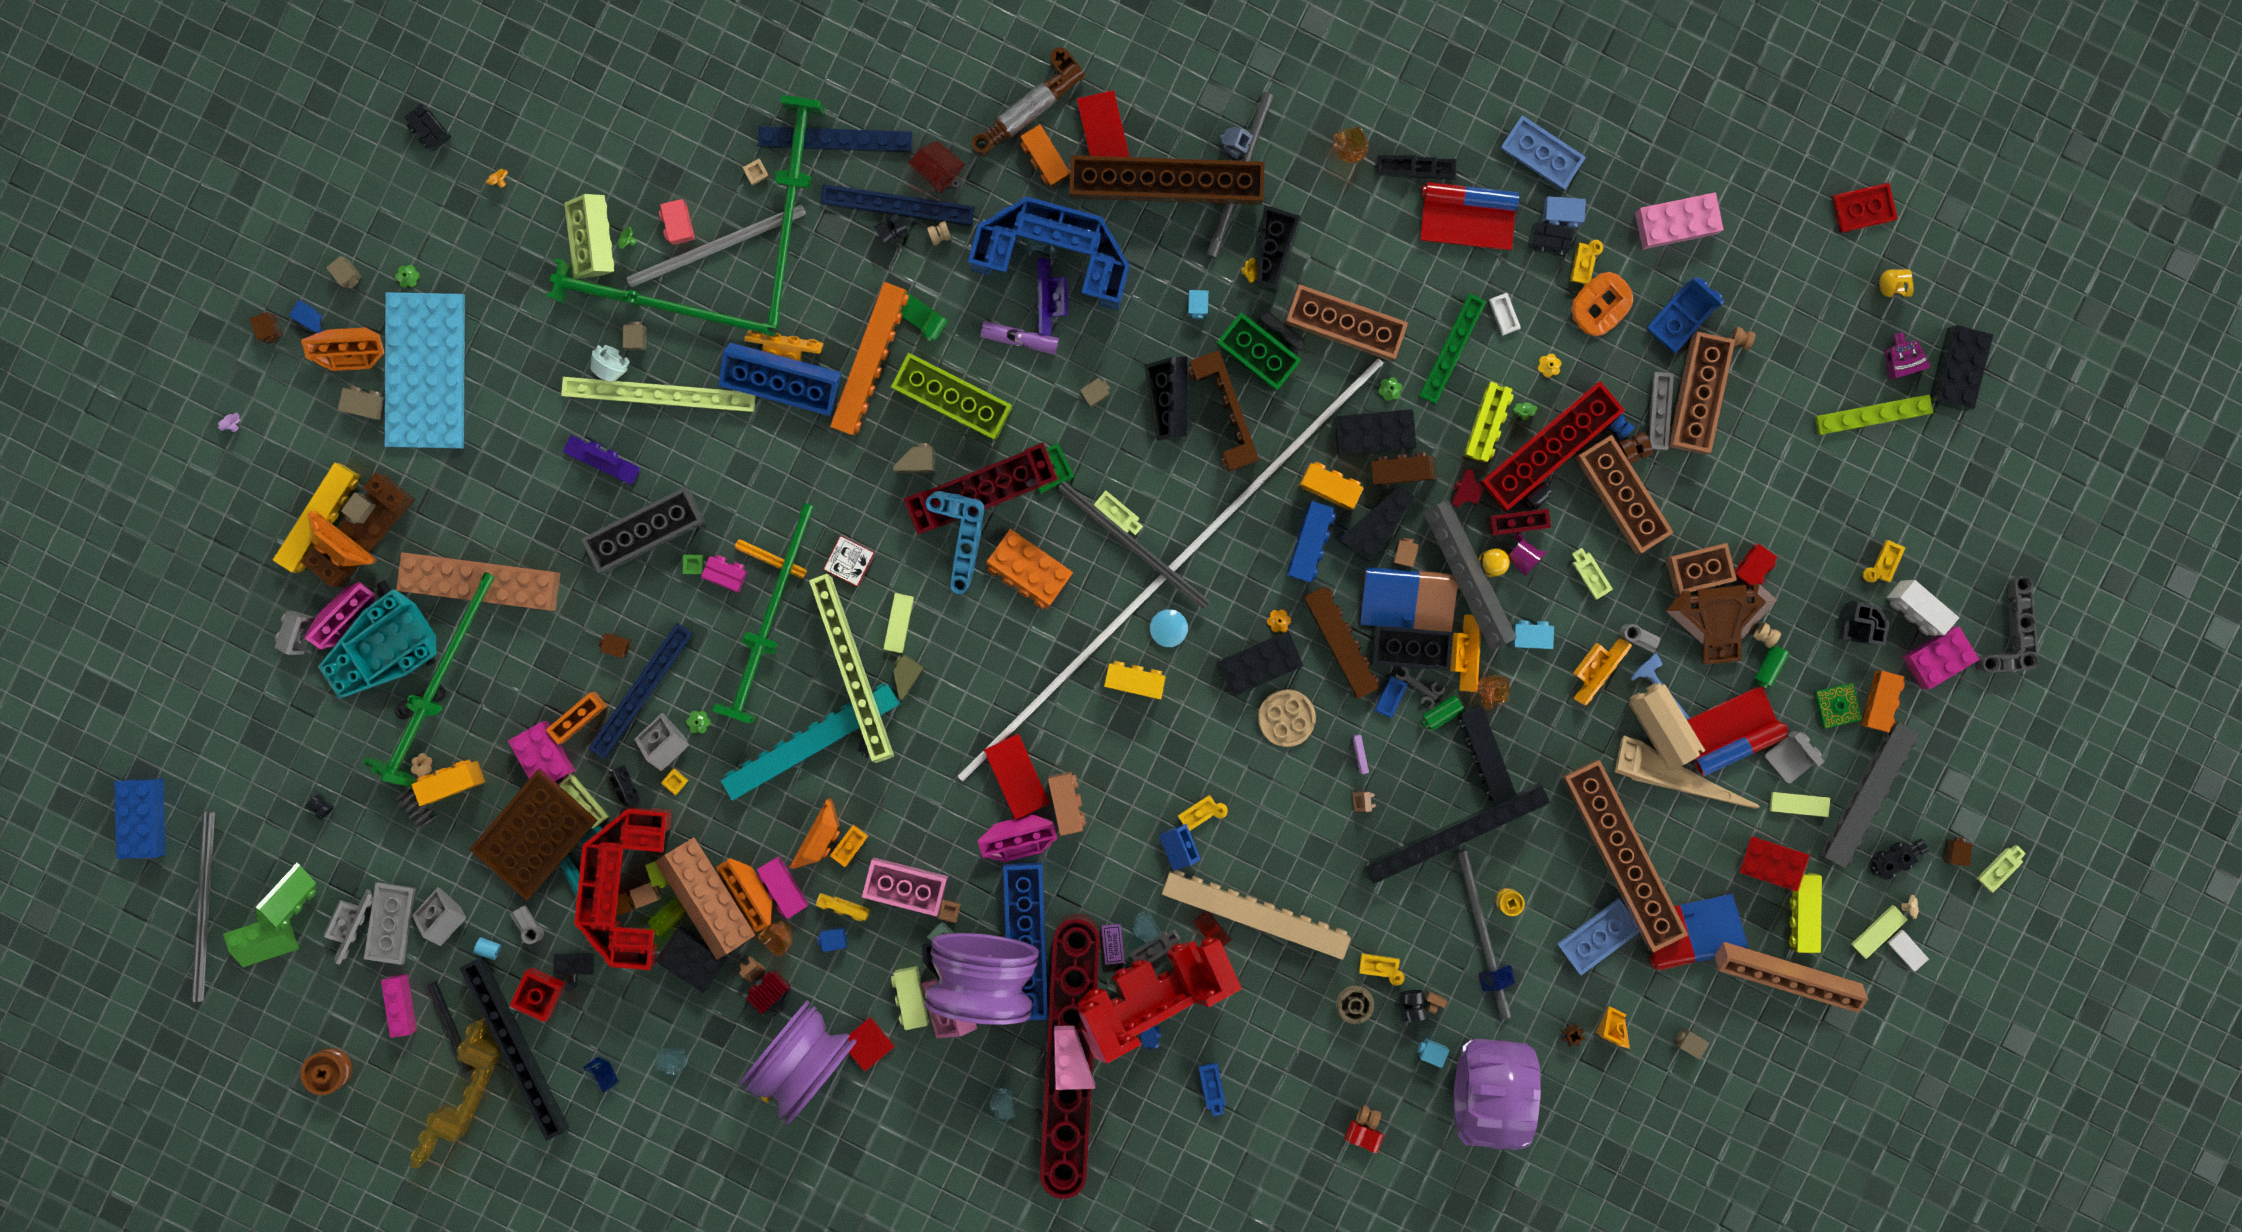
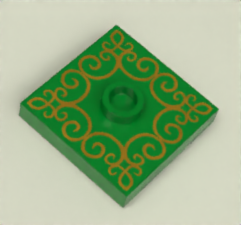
[1814,683,1862,729]

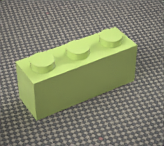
[891,966,929,1030]

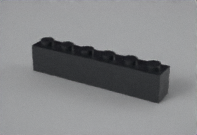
[1457,705,1516,804]

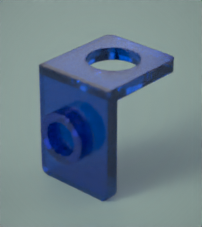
[1479,965,1515,991]
[583,1057,619,1093]

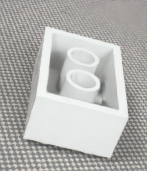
[1886,580,1959,636]

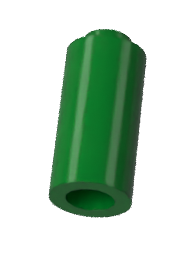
[1754,645,1790,689]
[1421,695,1465,731]

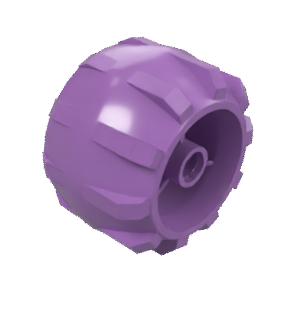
[1454,1038,1541,1150]

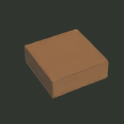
[938,899,961,923]

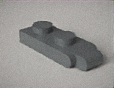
[1129,928,1181,963]

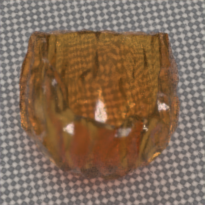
[1333,127,1368,163]

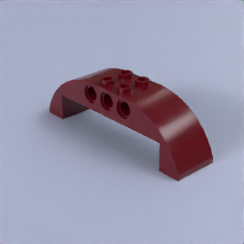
[904,442,1058,535]

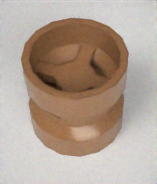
[1730,326,1756,351]
[1356,1105,1381,1130]

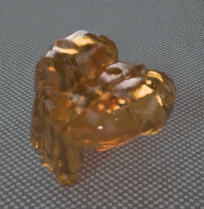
[1478,675,1510,710]
[758,920,794,957]

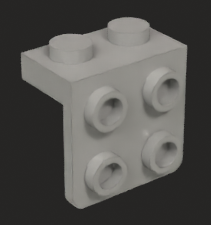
[1765,731,1824,783]

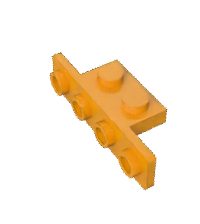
[744,330,824,361]
[1450,615,1481,692]
[1573,638,1632,706]

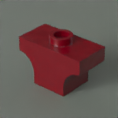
[1450,469,1485,508]

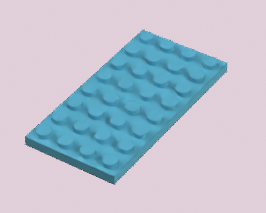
[385,292,465,448]

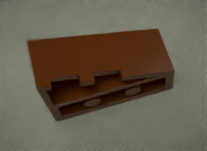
[1372,452,1437,485]

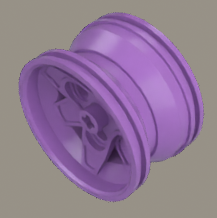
[925,933,1039,1025]
[738,1000,857,1126]

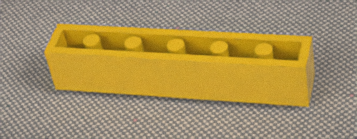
[273,462,361,573]

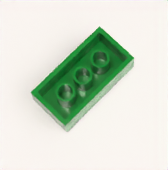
[1216,312,1301,392]

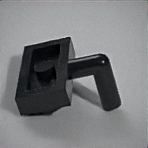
[553,953,594,992]

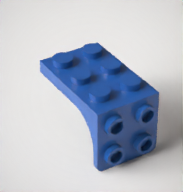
[1646,277,1724,354]

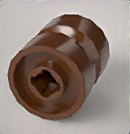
[1617,432,1653,464]

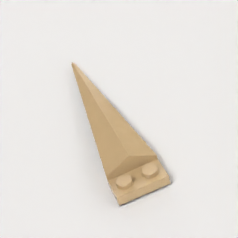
[1615,736,1760,809]

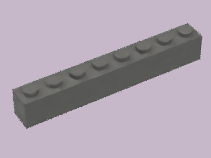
[1423,500,1517,650]
[1819,722,1919,868]

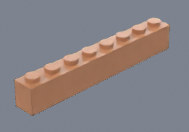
[1715,942,1868,1013]

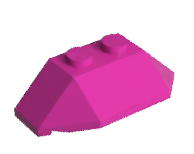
[305,582,375,649]
[978,814,1057,862]

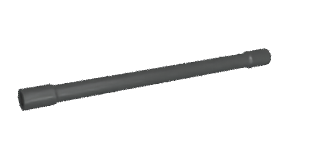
[1206,92,1274,259]
[1456,849,1511,1019]

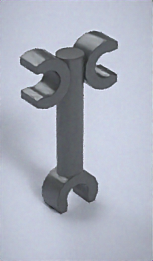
[1395,667,1446,710]

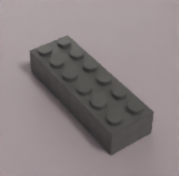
[581,487,707,574]

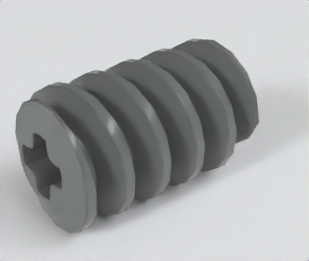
[395,787,437,829]

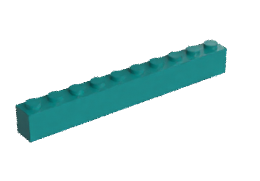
[721,683,901,801]

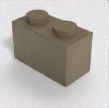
[338,386,385,421]

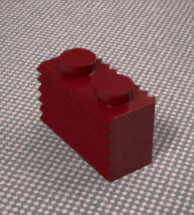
[745,969,791,1015]

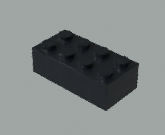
[1930,325,1994,411]
[1334,409,1417,456]
[1370,626,1453,671]
[1217,631,1304,697]

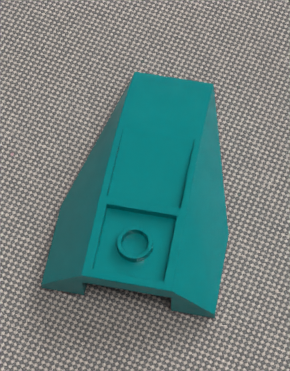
[318,589,436,699]

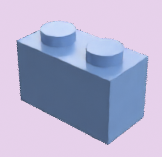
[1542,196,1586,228]

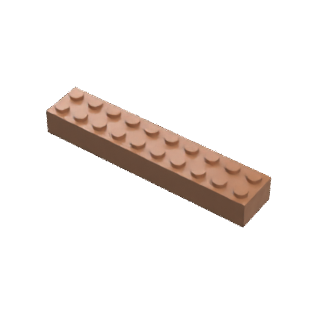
[1561,760,1688,952]

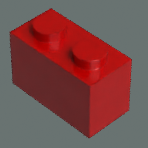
[1734,544,1778,589]

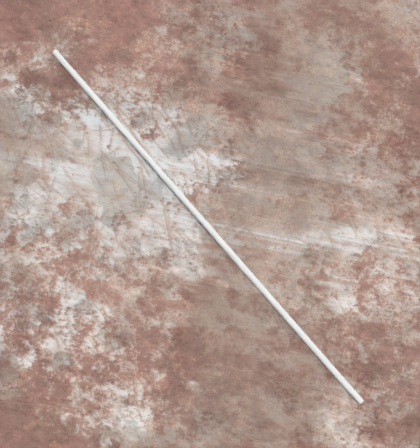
[958,358,1383,781]

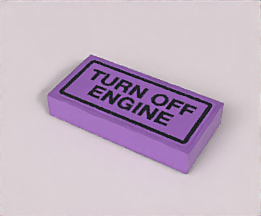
[1102,924,1125,965]

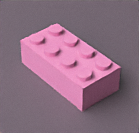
[1635,192,1724,250]
[862,857,948,916]

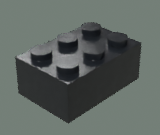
[655,926,729,993]

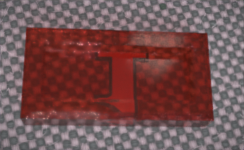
[1193,911,1231,947]

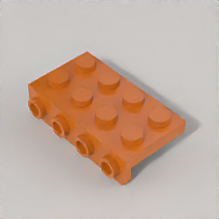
[985,529,1073,609]

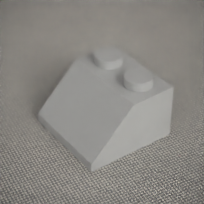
[275,611,315,655]
[634,713,689,771]
[412,887,466,946]

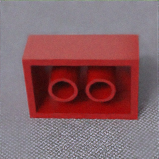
[1740,836,1810,892]

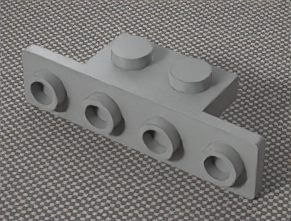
[324,889,373,965]

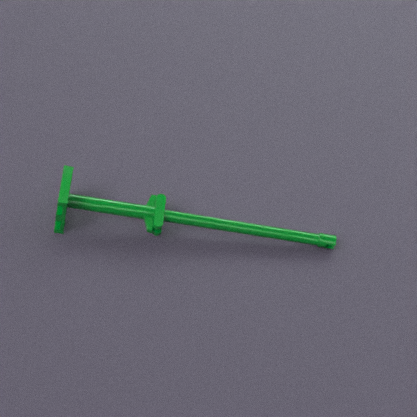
[767,95,826,327]
[546,258,777,337]
[712,503,814,724]
[363,572,495,787]

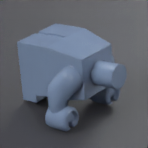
[1219,127,1253,159]

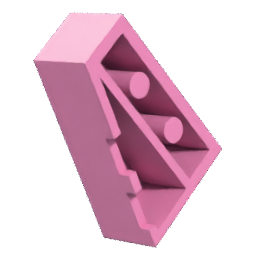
[1054,1026,1095,1090]

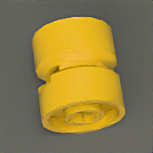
[1495,888,1525,916]

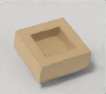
[743,158,769,186]

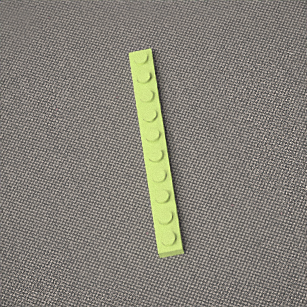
[561,377,756,412]

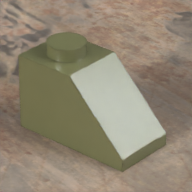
[893,655,925,700]

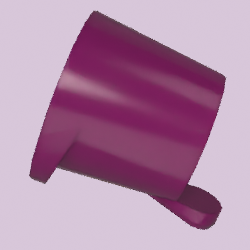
[1508,532,1547,576]

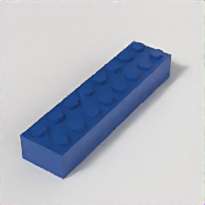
[1003,862,1049,1020]

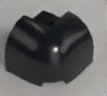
[1838,601,1889,646]

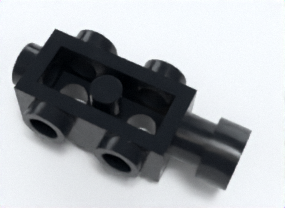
[1870,838,1929,880]

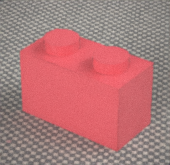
[659,199,695,245]

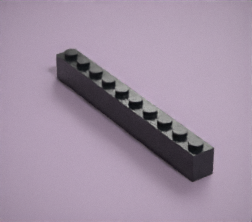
[1365,783,1550,884]
[460,957,569,1141]

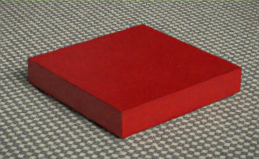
[848,1017,895,1071]

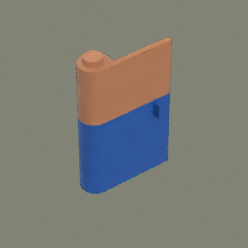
[1360,567,1460,632]

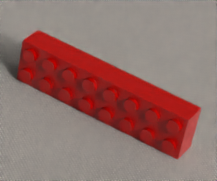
[1479,381,1625,512]

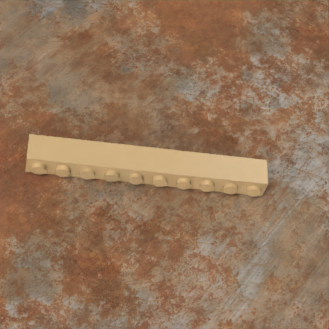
[1161,870,1351,960]

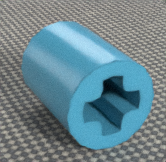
[474,937,501,961]

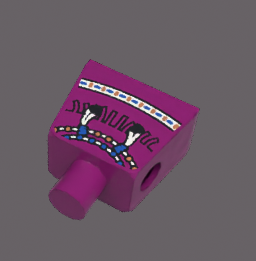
[1885,332,1931,380]

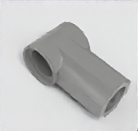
[1619,624,1660,653]
[510,905,544,944]

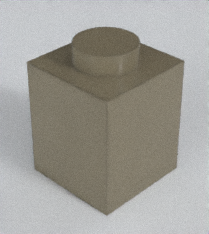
[326,256,362,289]
[623,321,647,351]
[1080,378,1111,408]
[341,492,377,524]
[1675,1028,1709,1060]

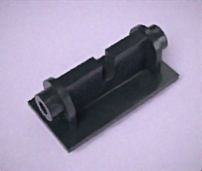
[608,765,640,807]

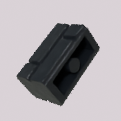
[405,104,451,151]
[1529,222,1574,256]

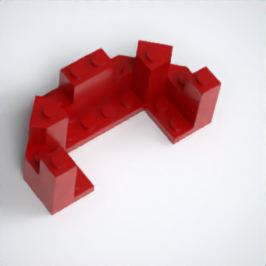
[574,808,672,970]
[1078,937,1242,1064]

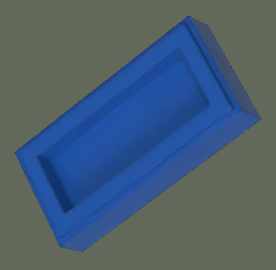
[1374,676,1408,718]

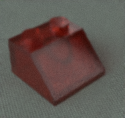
[908,140,966,194]

